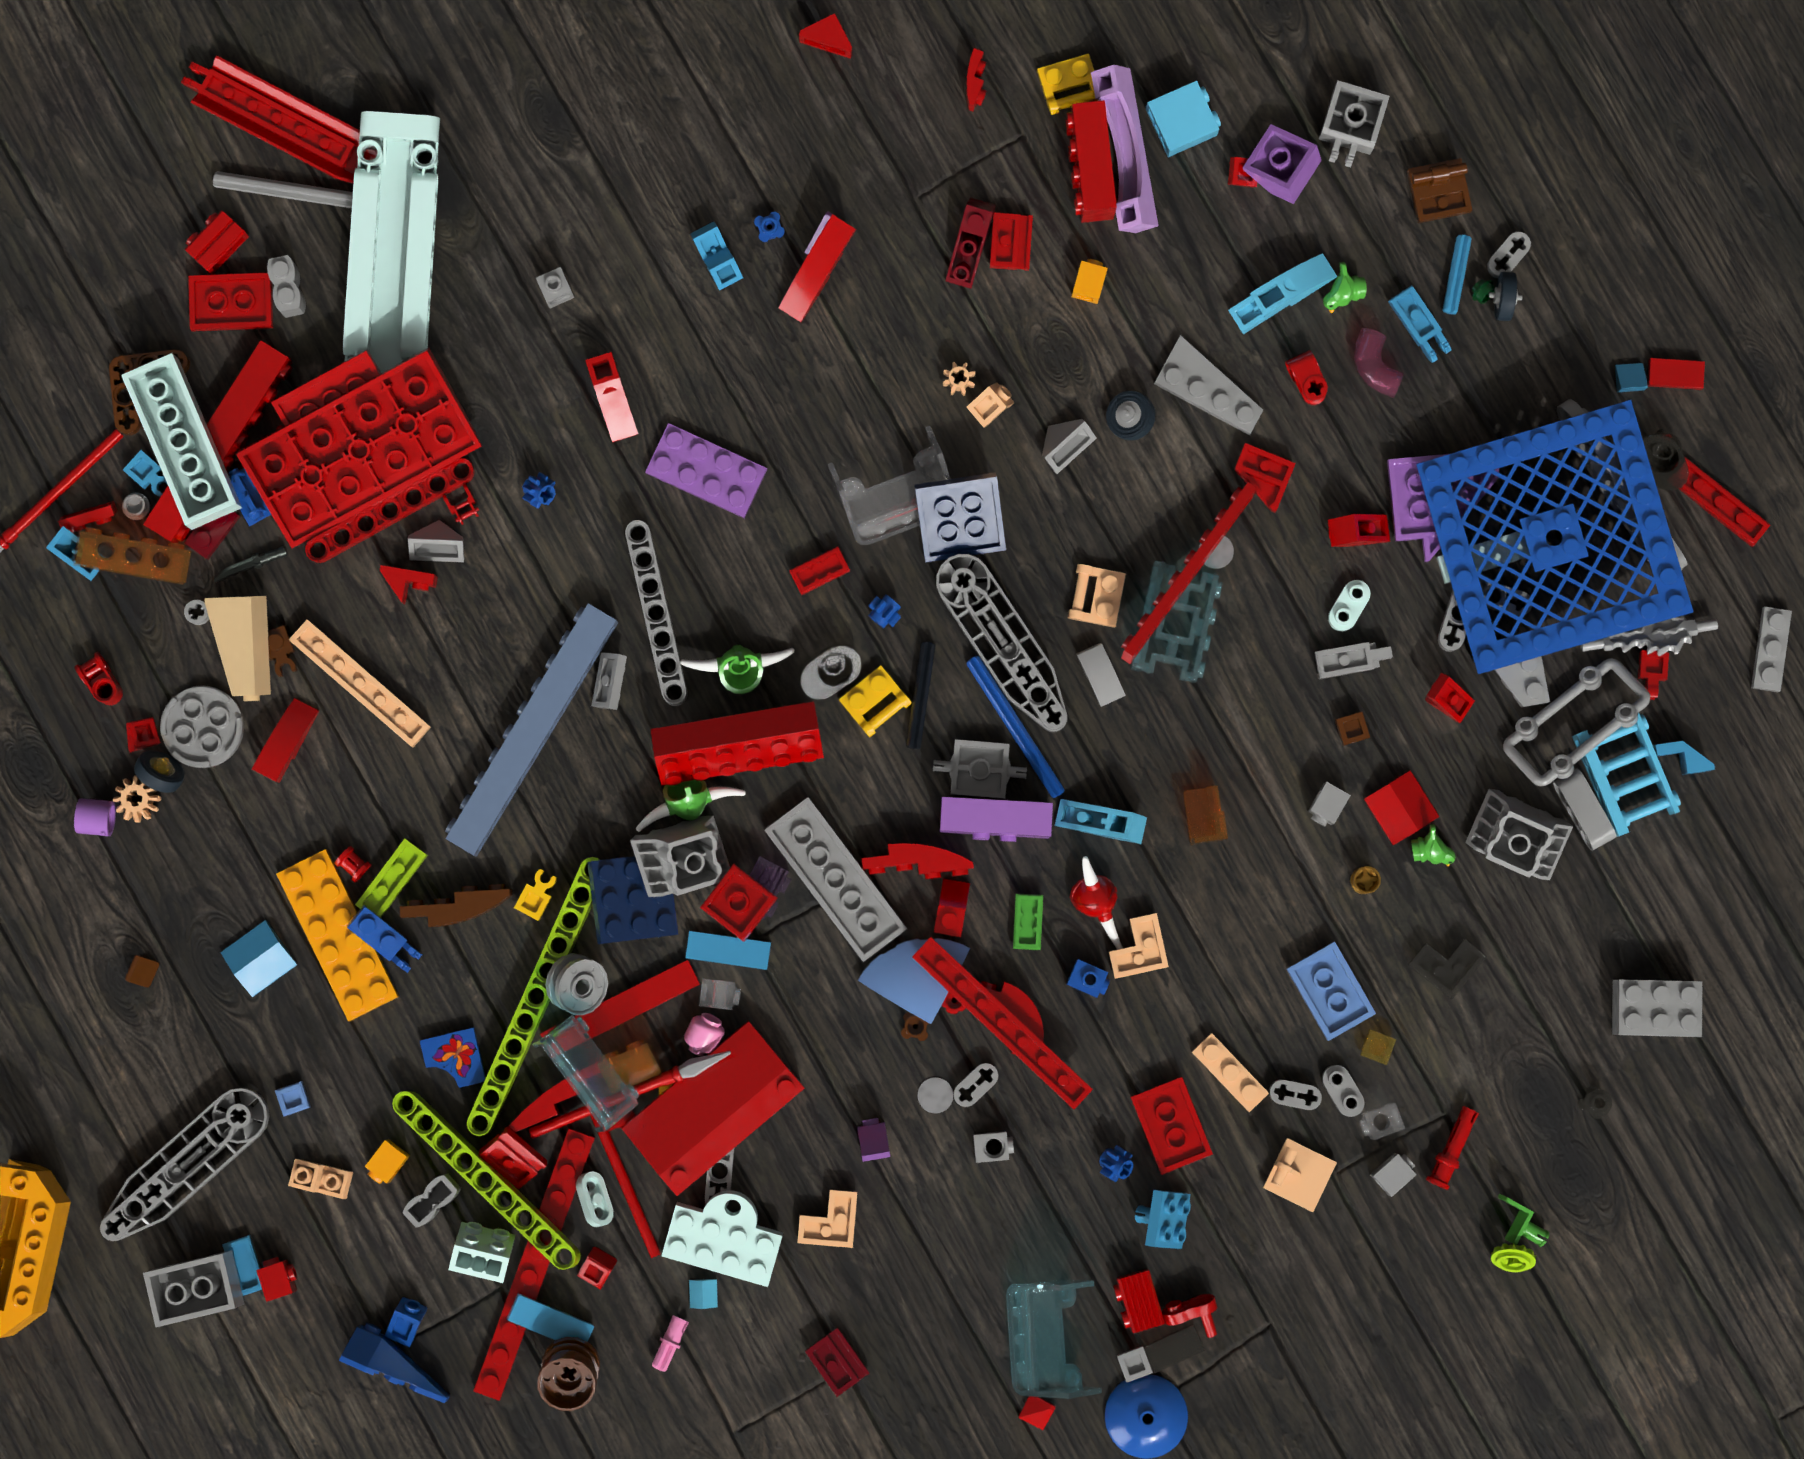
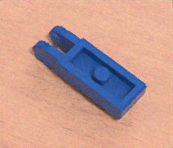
[347,905,422,973]

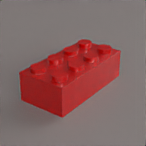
[1065,100,1117,223]

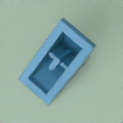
[46,526,108,581]

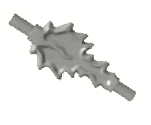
[1580,615,1718,656]

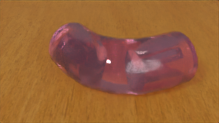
[1354,328,1403,398]

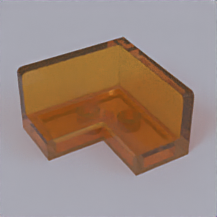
[1183,785,1228,845]

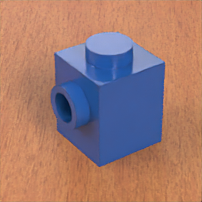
[1066,959,1110,998]

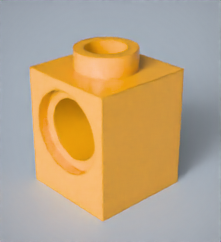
[1072,259,1108,304]
[365,1139,410,1184]

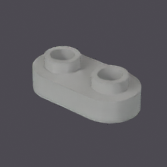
[1322,1065,1365,1117]

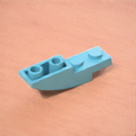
[1228,253,1337,334]

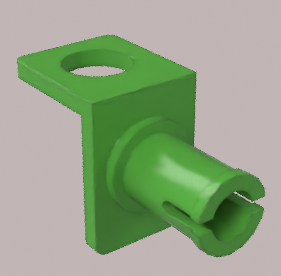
[1498,1194,1549,1247]

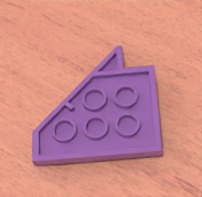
[1387,454,1499,562]

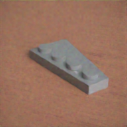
[1154,335,1263,435]

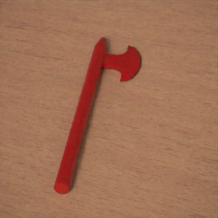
[588,1101,661,1258]

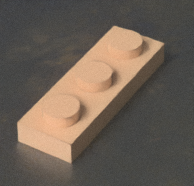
[1192,1033,1269,1112]

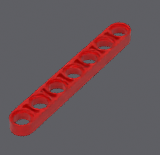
[305,458,475,563]

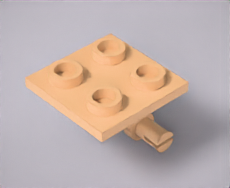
[1263,1138,1337,1212]

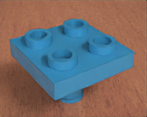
[1135,1190,1191,1249]

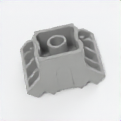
[1465,789,1573,880]
[630,816,730,897]

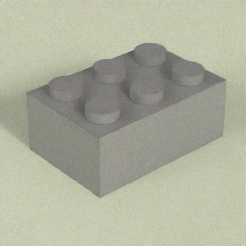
[1612,980,1702,1037]
[143,1250,244,1327]

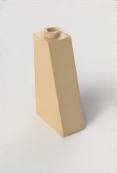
[205,596,271,701]

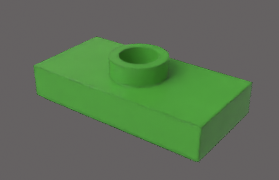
[1013,894,1043,950]

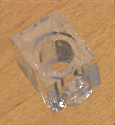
[699,978,741,1010]
[1359,1102,1405,1140]

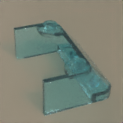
[532,1015,639,1133]
[1006,1280,1102,1399]

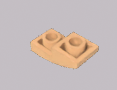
[288,1159,353,1199]

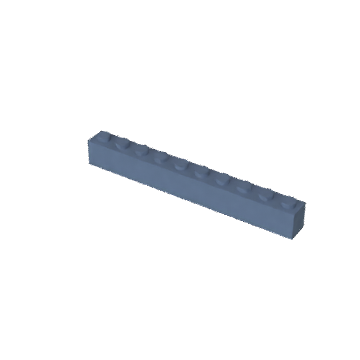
[445,603,618,857]

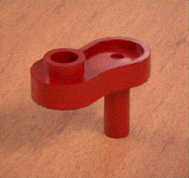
[1162,1294,1217,1338]

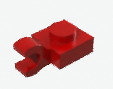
[1638,650,1669,700]

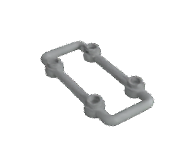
[1503,658,1651,786]

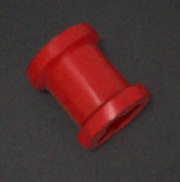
[334,846,371,882]

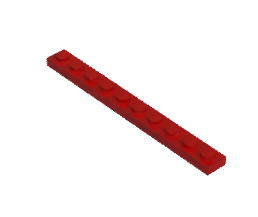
[474,1128,595,1401]

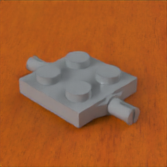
[933,739,1027,799]

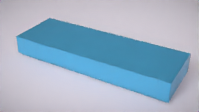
[685,931,771,970]
[506,1293,594,1341]

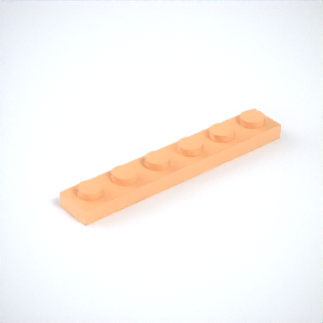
[289,620,431,747]

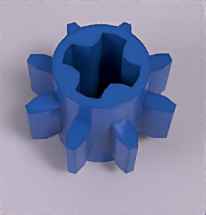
[522,472,556,509]
[868,594,901,629]
[1099,1145,1133,1182]

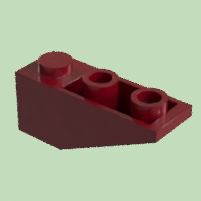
[946,197,996,289]

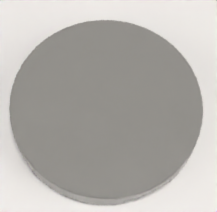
[160,686,244,768]

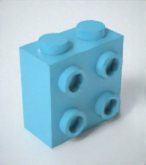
[1146,81,1221,157]

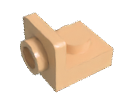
[967,383,1014,427]

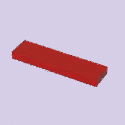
[1666,457,1770,547]

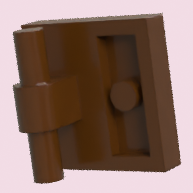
[1407,158,1473,223]

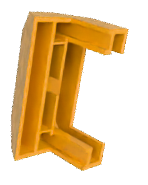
[0,1159,71,1338]

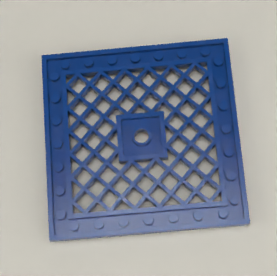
[1416,400,1693,674]

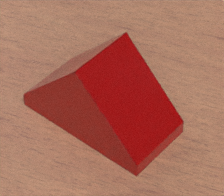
[799,13,852,59]

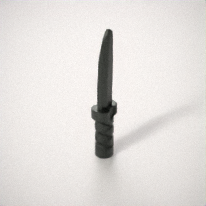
[213,546,288,582]

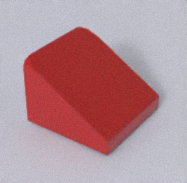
[577,1247,617,1290]

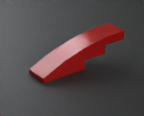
[778,214,857,323]
[508,1062,603,1132]

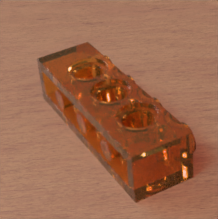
[73,527,191,585]

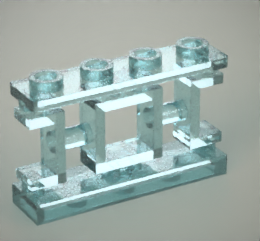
[1131,561,1222,683]

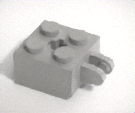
[1319,81,1390,168]

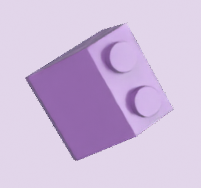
[1243,124,1322,204]

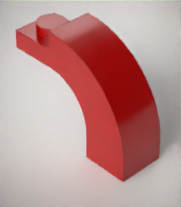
[981,981,1044,1054]

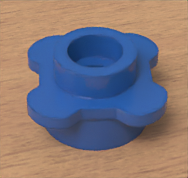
[754,212,785,242]

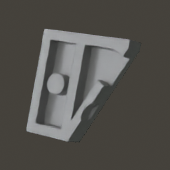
[1495,656,1550,708]

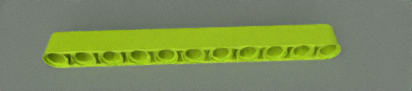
[467,857,600,1136]

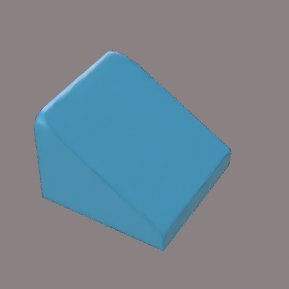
[1615,363,1648,392]

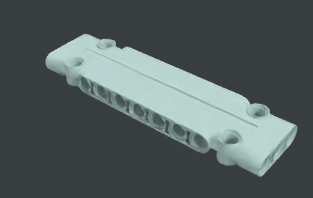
[343,111,440,373]

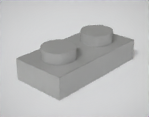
[591,653,627,710]

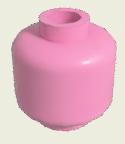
[684,1013,724,1056]

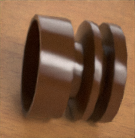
[537,1337,600,1411]

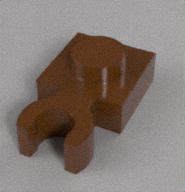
[268,625,297,677]

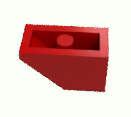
[1328,514,1390,547]

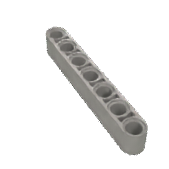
[625,520,688,706]

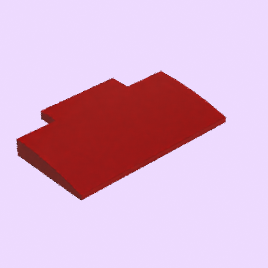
[236,348,482,549]

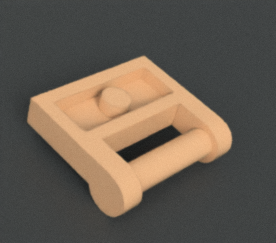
[1067,564,1126,628]

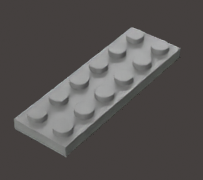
[765,797,907,962]

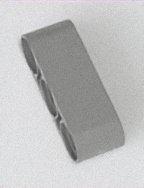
[1553,768,1617,851]

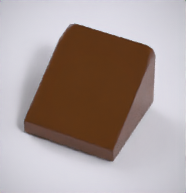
[125,955,159,987]

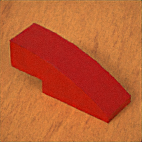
[252,698,319,783]

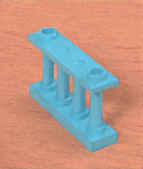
[1572,713,1681,837]

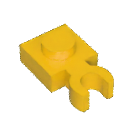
[514,869,557,921]

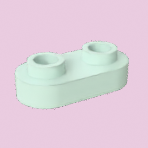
[1328,580,1370,632]
[576,1171,613,1227]

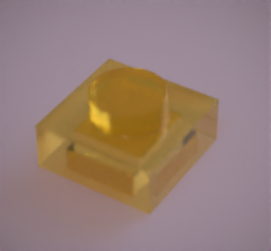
[1360,1029,1396,1065]

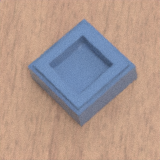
[275,1081,311,1117]

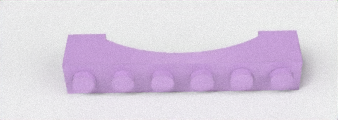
[1091,65,1158,233]

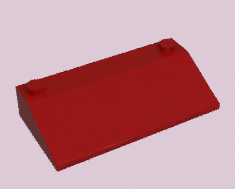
[621,1020,805,1196]

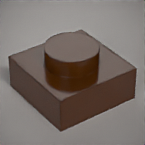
[1335,712,1370,746]

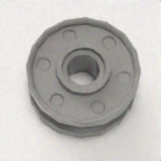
[545,953,608,1015]

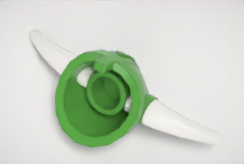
[680,645,795,694]
[636,780,746,832]

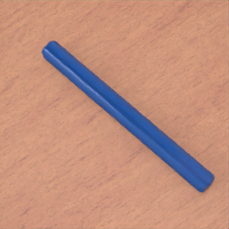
[967,656,1064,798]

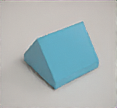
[689,1279,718,1309]

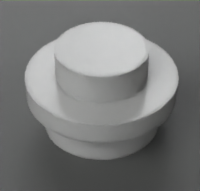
[122,493,150,520]

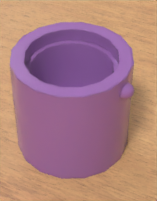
[74,798,116,836]

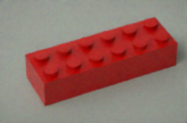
[650,701,824,785]

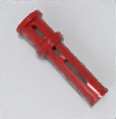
[1425,1106,1479,1190]

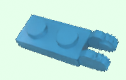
[1388,285,1452,363]

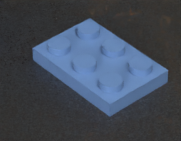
[1286,942,1376,1041]

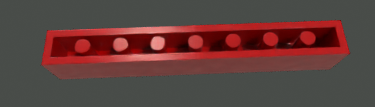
[143,340,293,545]

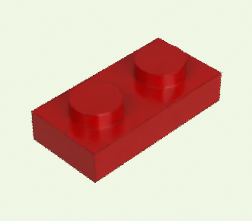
[58,501,117,533]

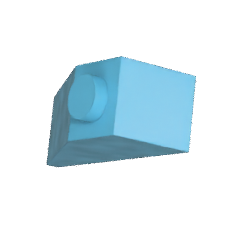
[1055,799,1147,844]

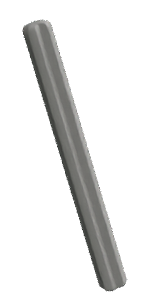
[213,171,353,208]

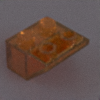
[596,1040,663,1095]

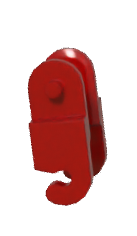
[442,484,479,525]

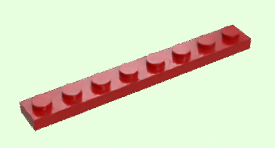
[1121,482,1257,664]
[912,937,1093,1109]

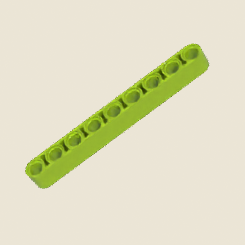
[392,1091,581,1270]

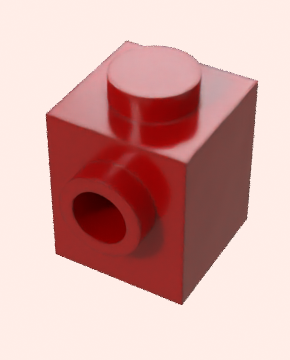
[256,1257,297,1302]

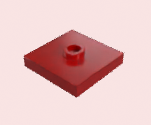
[700,864,778,942]

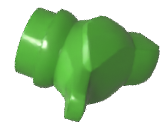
[1323,262,1367,313]
[1411,824,1456,866]

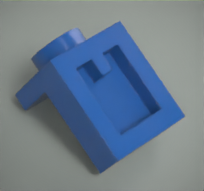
[385,1297,427,1348]

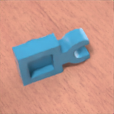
[123,450,168,497]

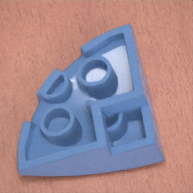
[858,938,970,1024]

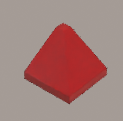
[126,717,160,752]
[1018,1392,1056,1430]

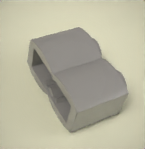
[267,255,306,318]
[403,1174,461,1227]

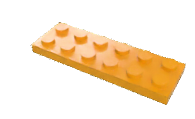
[276,849,399,1022]

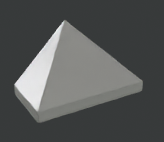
[1042,419,1097,474]
[408,520,465,562]

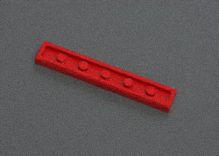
[540,960,700,1058]

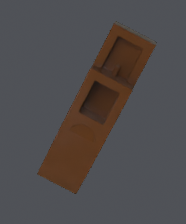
[400,884,513,927]

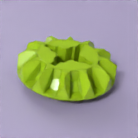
[1491,1244,1536,1272]

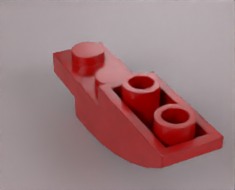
[862,843,974,879]

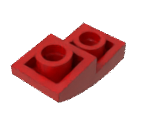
[966,48,987,112]

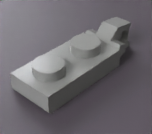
[1314,642,1393,679]

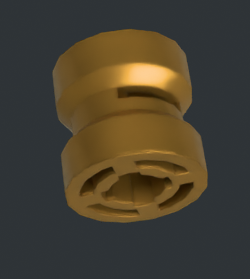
[1350,866,1381,894]

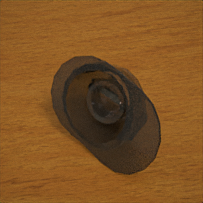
[1643,429,1689,491]
[800,646,861,700]

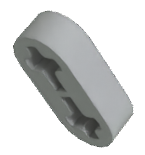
[1487,232,1531,278]
[953,1063,998,1107]
[1269,1080,1322,1110]

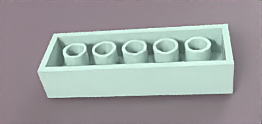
[121,353,242,530]

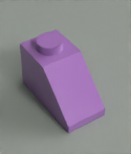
[857,1118,890,1162]

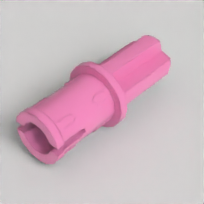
[652,1315,689,1372]

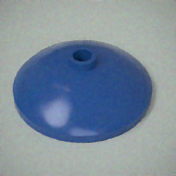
[1105,1374,1188,1459]

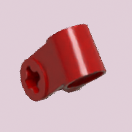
[1285,350,1328,405]
[74,652,123,705]

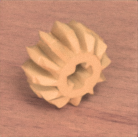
[113,776,161,823]

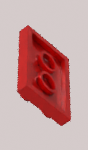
[188,273,273,331]
[1130,1077,1213,1175]

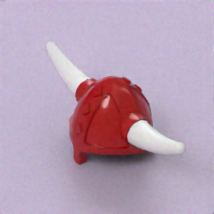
[1070,856,1123,950]

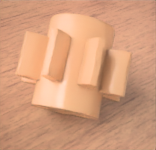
[943,362,975,396]

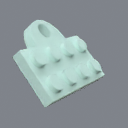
[662,1190,783,1287]

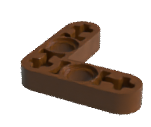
[109,350,190,436]

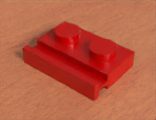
[990,212,1033,271]
[479,1127,547,1189]

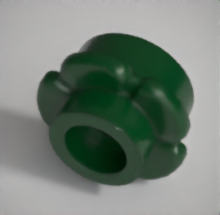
[1472,279,1495,304]

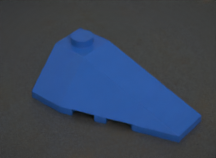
[339,1323,450,1403]

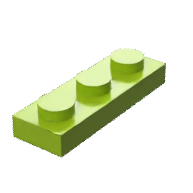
[355,839,428,918]

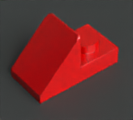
[380,565,438,605]
[1425,673,1475,723]
[934,879,970,937]

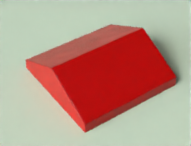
[1364,770,1439,846]

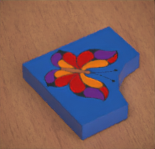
[420,1028,486,1088]

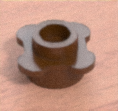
[901,1012,929,1041]

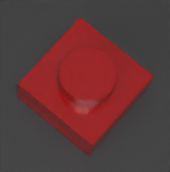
[1228,157,1257,188]

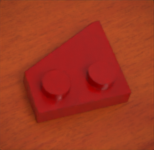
[1234,443,1296,513]

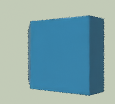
[690,222,743,290]
[1653,741,1715,775]

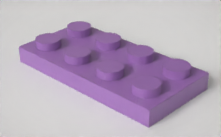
[645,423,767,519]

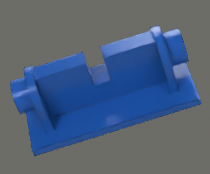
[228,468,271,527]

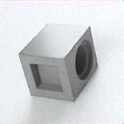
[536,267,574,308]
[1307,782,1351,826]
[973,1131,1014,1163]
[1370,1153,1416,1197]

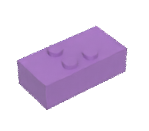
[940,797,1053,842]

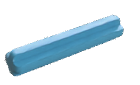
[1442,235,1472,314]

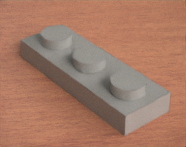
[1751,607,1792,692]

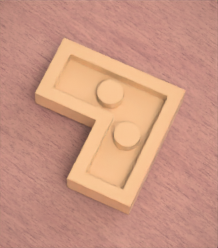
[1108,913,1169,979]
[797,1189,857,1248]

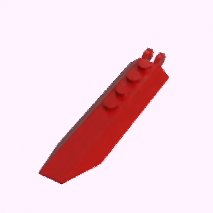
[181,55,378,184]

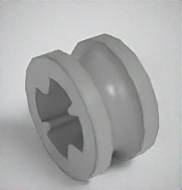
[184,600,209,625]

